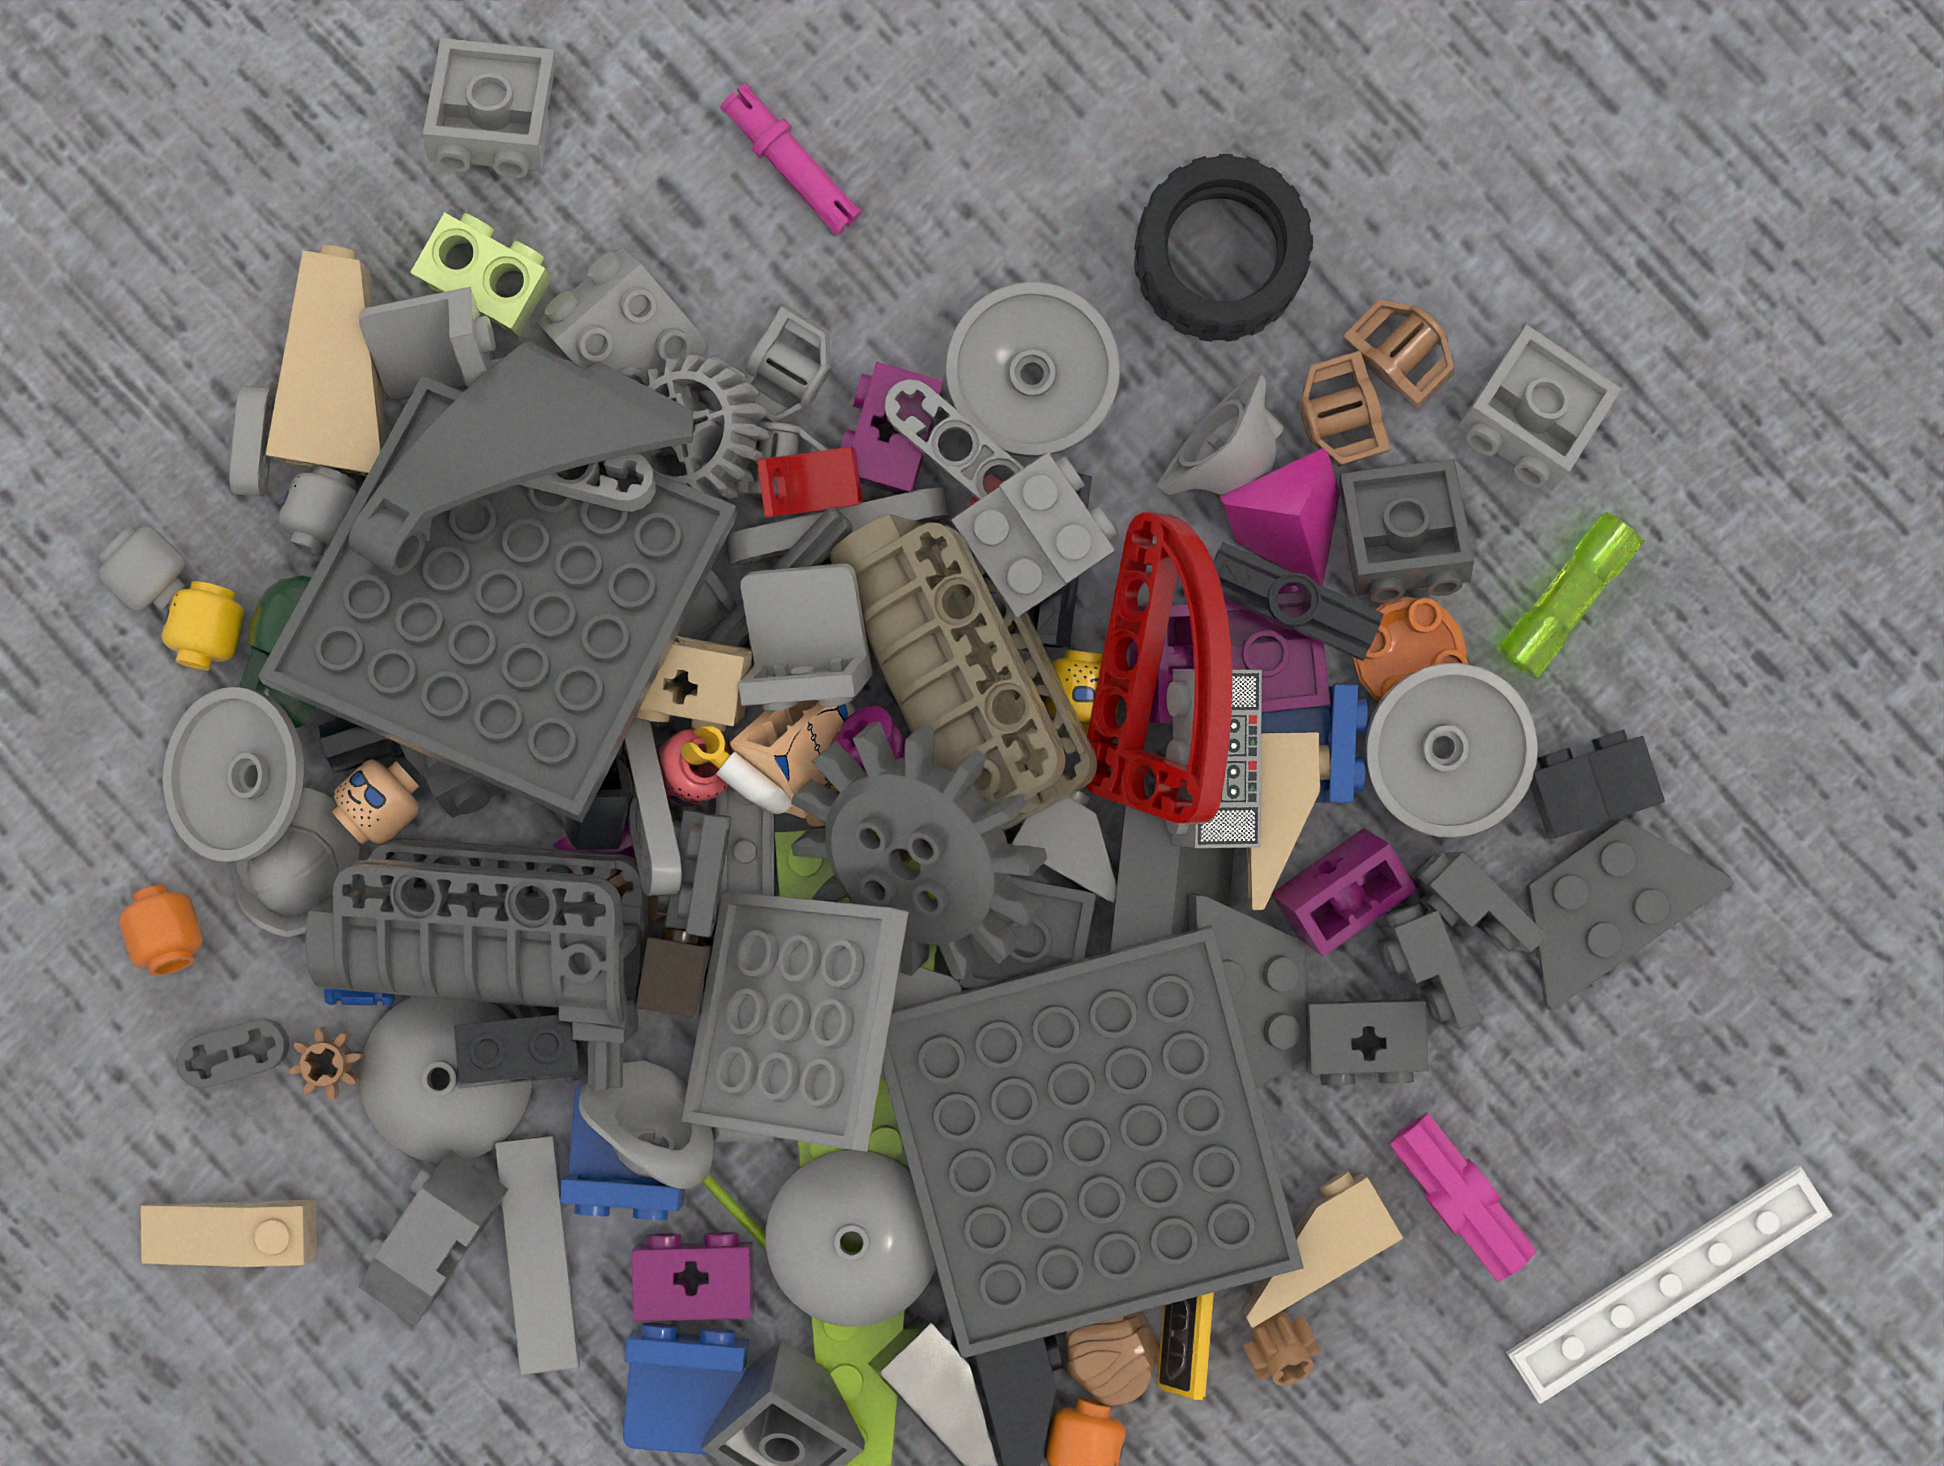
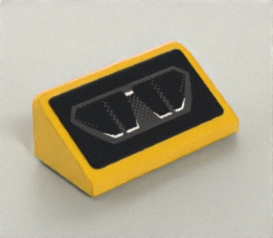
[1157,1292,1214,1400]

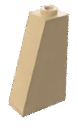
[265,245,388,477]

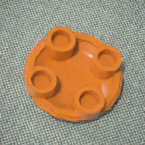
[1353,597,1468,702]

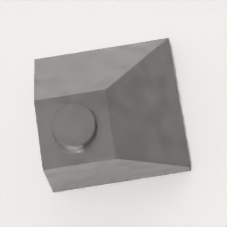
[701,1340,865,1466]

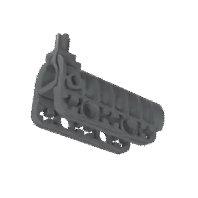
[305,838,649,1091]

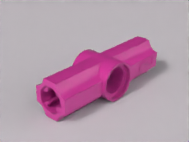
[1388,1112,1537,1282]

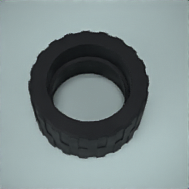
[1134,154,1313,342]

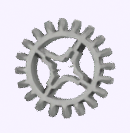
[639,354,770,499]

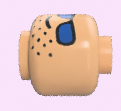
[331,759,420,845]

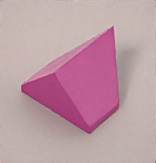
[1220,448,1340,586]

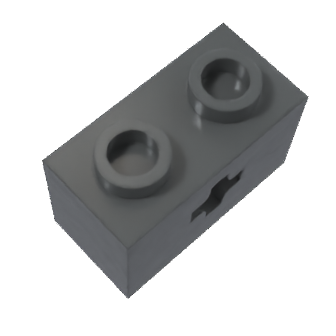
[1306,999,1429,1085]

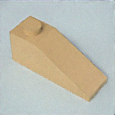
[1246,732,1330,910]
[1242,1171,1403,1328]
[140,1200,317,1267]

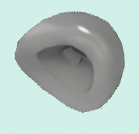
[230,787,360,937]
[579,1061,715,1189]

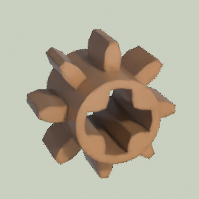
[288,1027,365,1100]
[1243,1312,1321,1386]

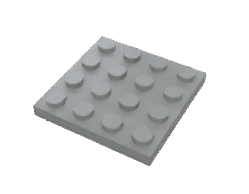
[681,891,909,1152]

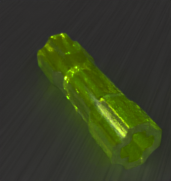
[1497,512,1644,679]

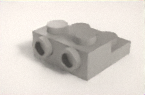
[423,38,556,178]
[1458,324,1622,491]
[951,452,1118,618]

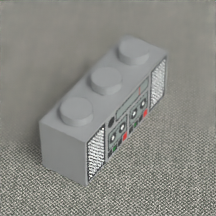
[1166,669,1262,848]

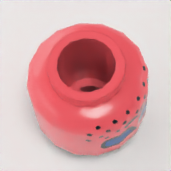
[656,727,732,807]

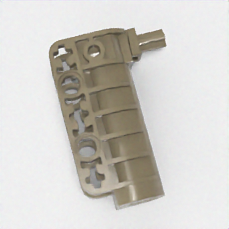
[829,514,1097,864]

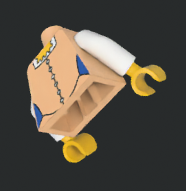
[680,700,856,827]

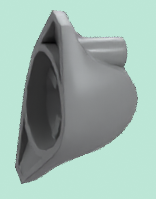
[1155,371,1284,495]

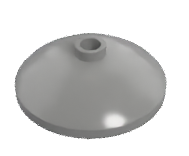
[946,282,1120,456]
[1364,663,1538,838]
[163,687,304,862]
[359,996,533,1163]
[765,1150,936,1327]

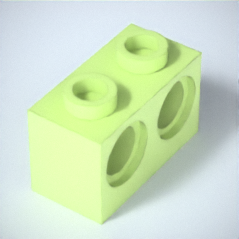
[410,212,552,338]

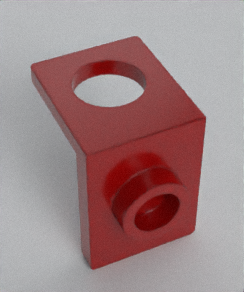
[757,447,862,518]

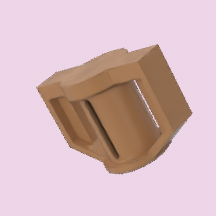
[1343,299,1454,410]
[1299,350,1391,467]

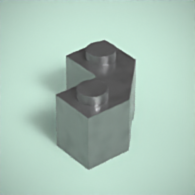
[358,1150,508,1326]

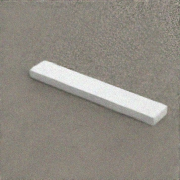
[1506,1165,1832,1404]

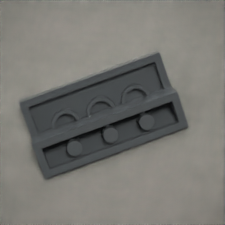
[1109,805,1235,952]

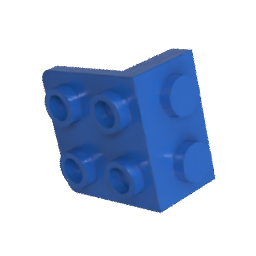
[1261,684,1367,804]
[560,1082,685,1220]
[623,1323,749,1455]

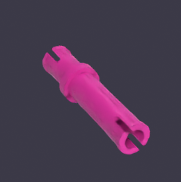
[720,83,862,236]

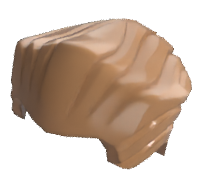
[1065,1311,1160,1406]

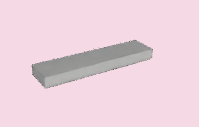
[495,1135,580,1375]

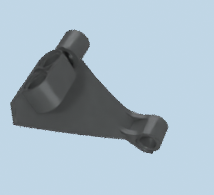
[348,341,693,576]

